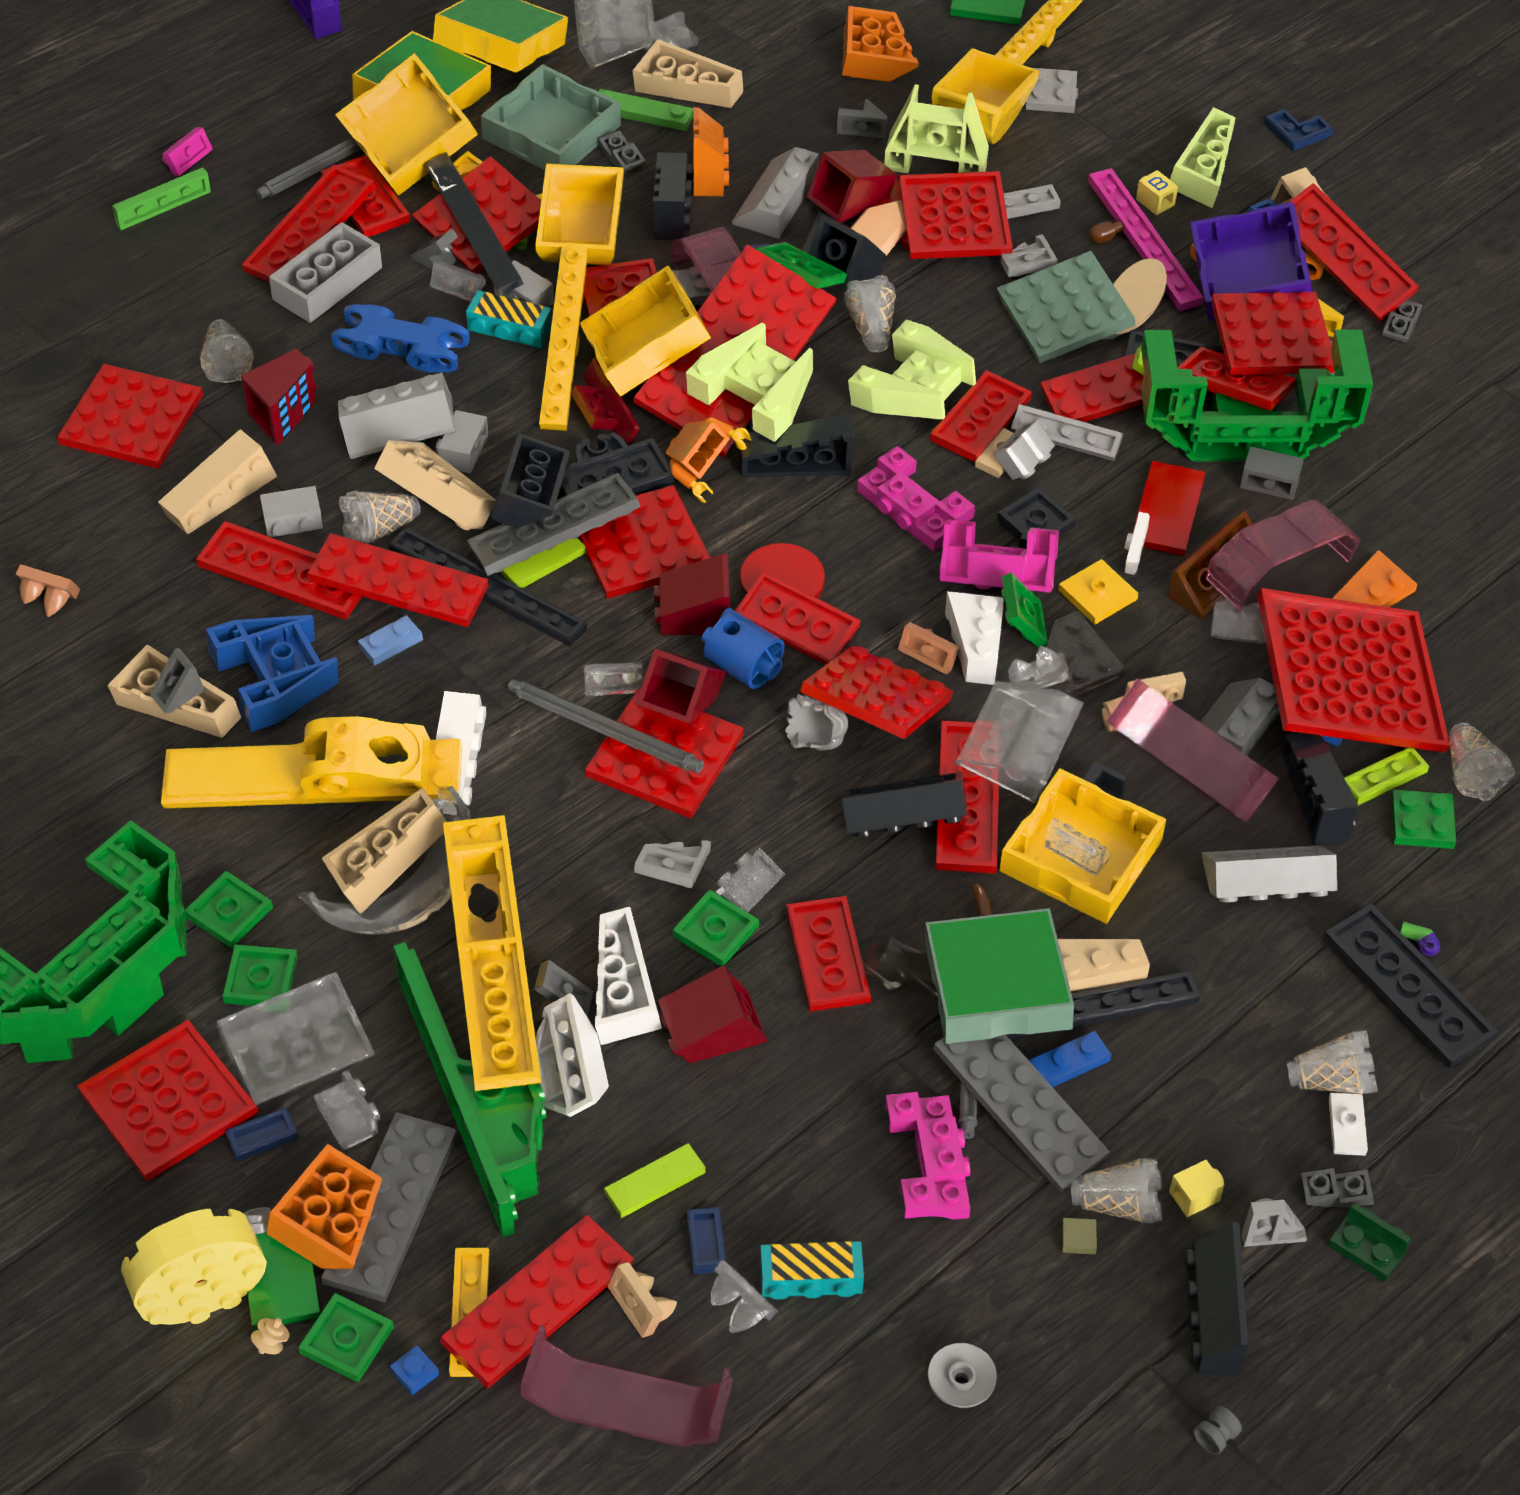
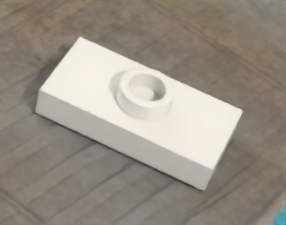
[1125,512,1150,575]
[1329,1093,1368,1156]

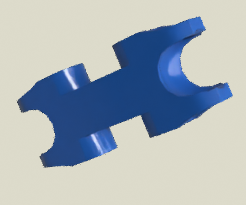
[331,304,470,372]

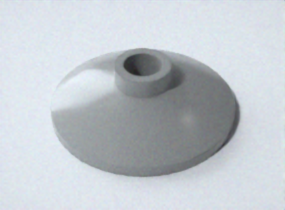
[928,1343,997,1408]

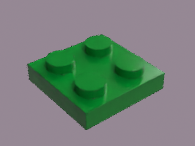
[1001,572,1048,648]
[1391,790,1456,849]
[184,871,273,949]
[673,889,759,966]
[223,945,298,1009]
[298,1293,394,1382]

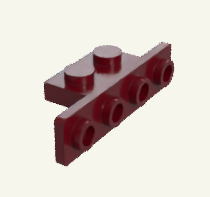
[571,358,639,446]

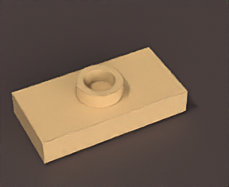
[975,428,1013,478]

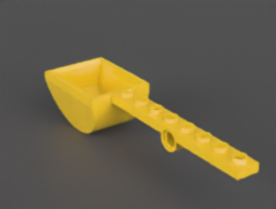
[932,0,1083,144]
[536,164,624,431]

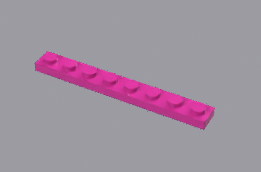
[1088,168,1204,311]

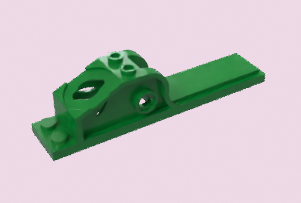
[393,942,547,1238]

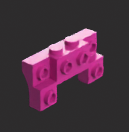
[857,446,975,552]
[940,519,1059,592]
[885,1092,971,1220]

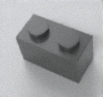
[1240,446,1304,500]

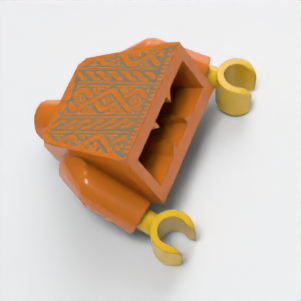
[666,417,751,503]

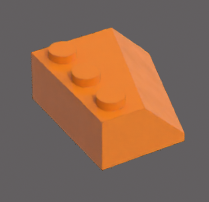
[842,6,919,82]
[693,107,729,196]
[266,1144,382,1269]

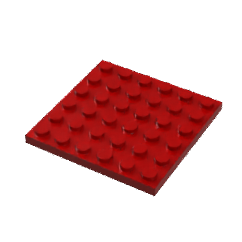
[1257,588,1450,753]

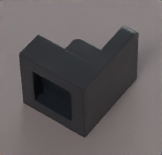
[1083,761,1126,799]

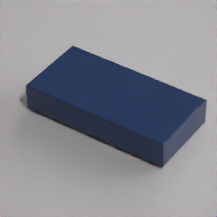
[225,1107,299,1162]
[687,1207,727,1274]

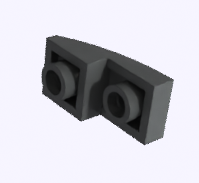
[598,130,646,172]
[1382,300,1423,343]
[1301,1168,1374,1207]

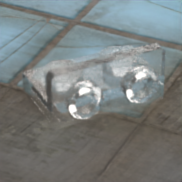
[643,11,699,51]
[1210,599,1267,645]
[1044,818,1111,876]
[715,848,785,912]
[314,1070,380,1151]

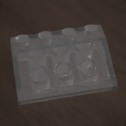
[574,0,657,69]
[955,681,1084,803]
[217,972,375,1106]

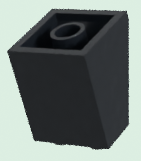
[808,214,886,285]

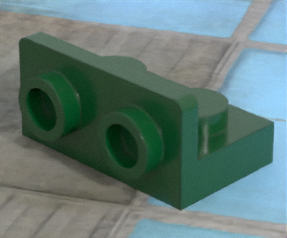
[1328,1203,1411,1282]

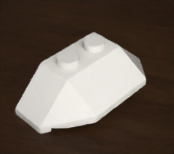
[535,993,609,1117]

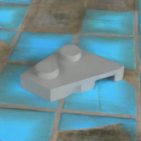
[1001,234,1058,277]
[634,840,711,888]
[1241,1198,1307,1247]

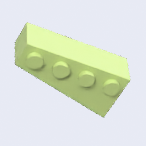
[1170,107,1236,208]

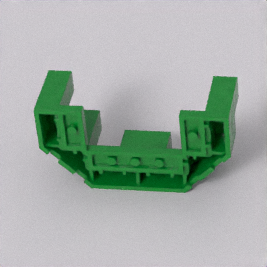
[1141,330,1373,461]
[0,820,187,1063]

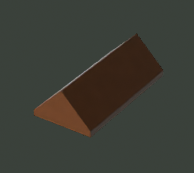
[1168,510,1270,618]

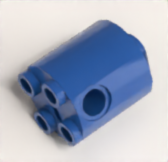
[702,608,785,689]

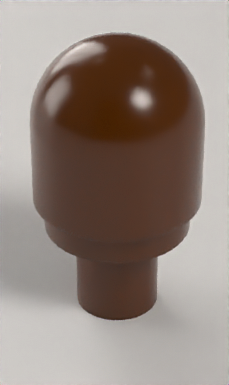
[1089,221,1124,244]

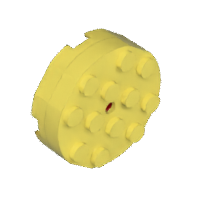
[121,1209,267,1325]

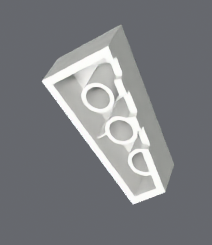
[595,907,662,1045]

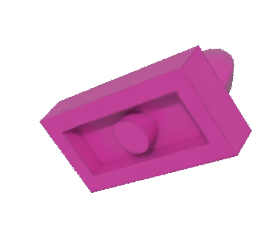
[162,127,213,176]

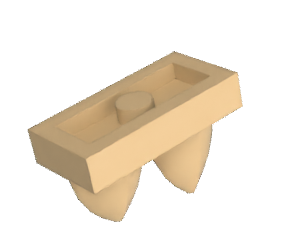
[607,1262,677,1338]

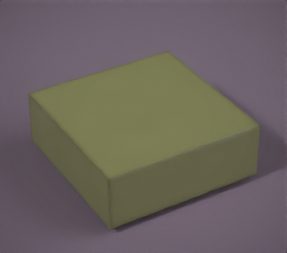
[1062,1218,1097,1255]

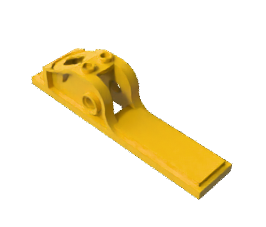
[161,716,462,809]
[443,815,541,1091]

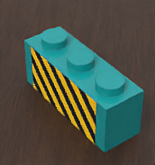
[466,291,552,348]
[760,1242,864,1299]

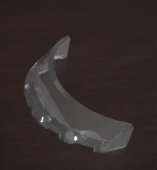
[298,786,471,934]

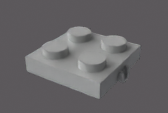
[1026,68,1078,113]

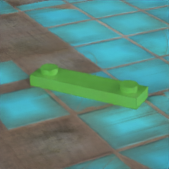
[599,89,693,131]
[112,167,211,230]

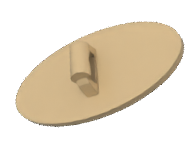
[1113,258,1167,334]

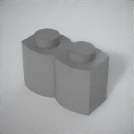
[994,419,1055,480]

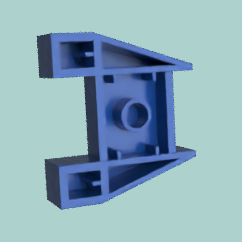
[206,615,339,732]

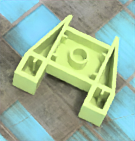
[884,84,989,174]
[848,320,976,419]
[686,323,813,442]

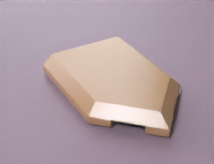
[851,200,906,256]

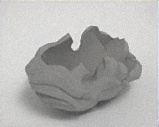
[785,694,848,751]

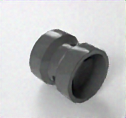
[1193,1406,1242,1455]

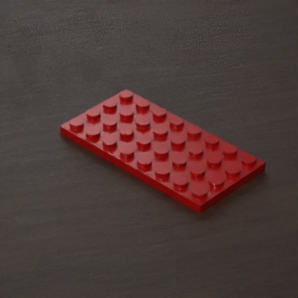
[634,244,837,458]

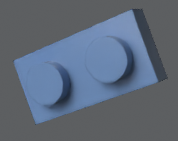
[358,615,423,666]

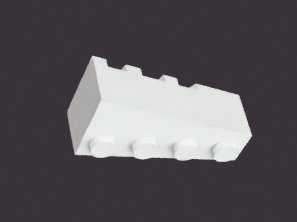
[432,691,486,815]

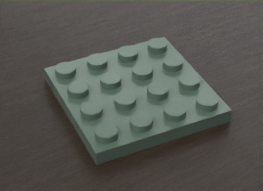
[997,251,1136,363]

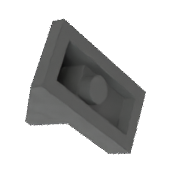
[837,99,887,139]
[410,228,458,273]
[534,960,594,1017]

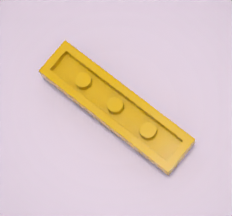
[449,1248,490,1377]

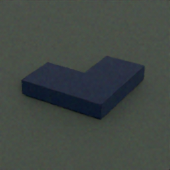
[1264,109,1334,151]

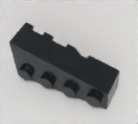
[653,152,692,240]
[741,413,853,477]
[1281,733,1359,846]

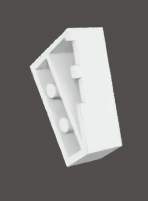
[945,591,1004,685]

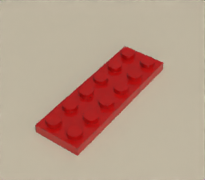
[242,164,376,283]
[1288,183,1419,322]
[196,521,363,620]
[308,533,488,627]
[936,721,1000,874]
[440,1215,634,1389]

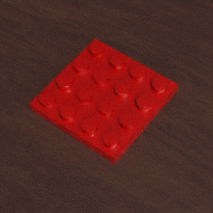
[412,156,541,276]
[899,171,1013,259]
[1211,292,1335,375]
[57,364,203,469]
[578,485,710,599]
[800,646,954,739]
[585,687,744,819]
[77,1020,258,1182]

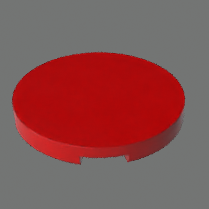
[740,543,825,599]

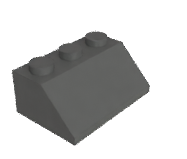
[1187,678,1280,768]

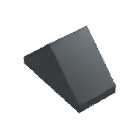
[150,648,205,713]

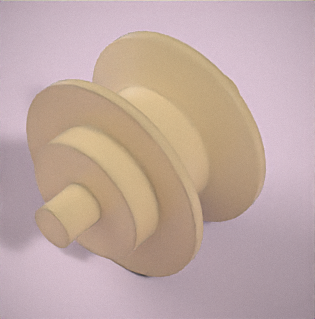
[251,1318,289,1354]

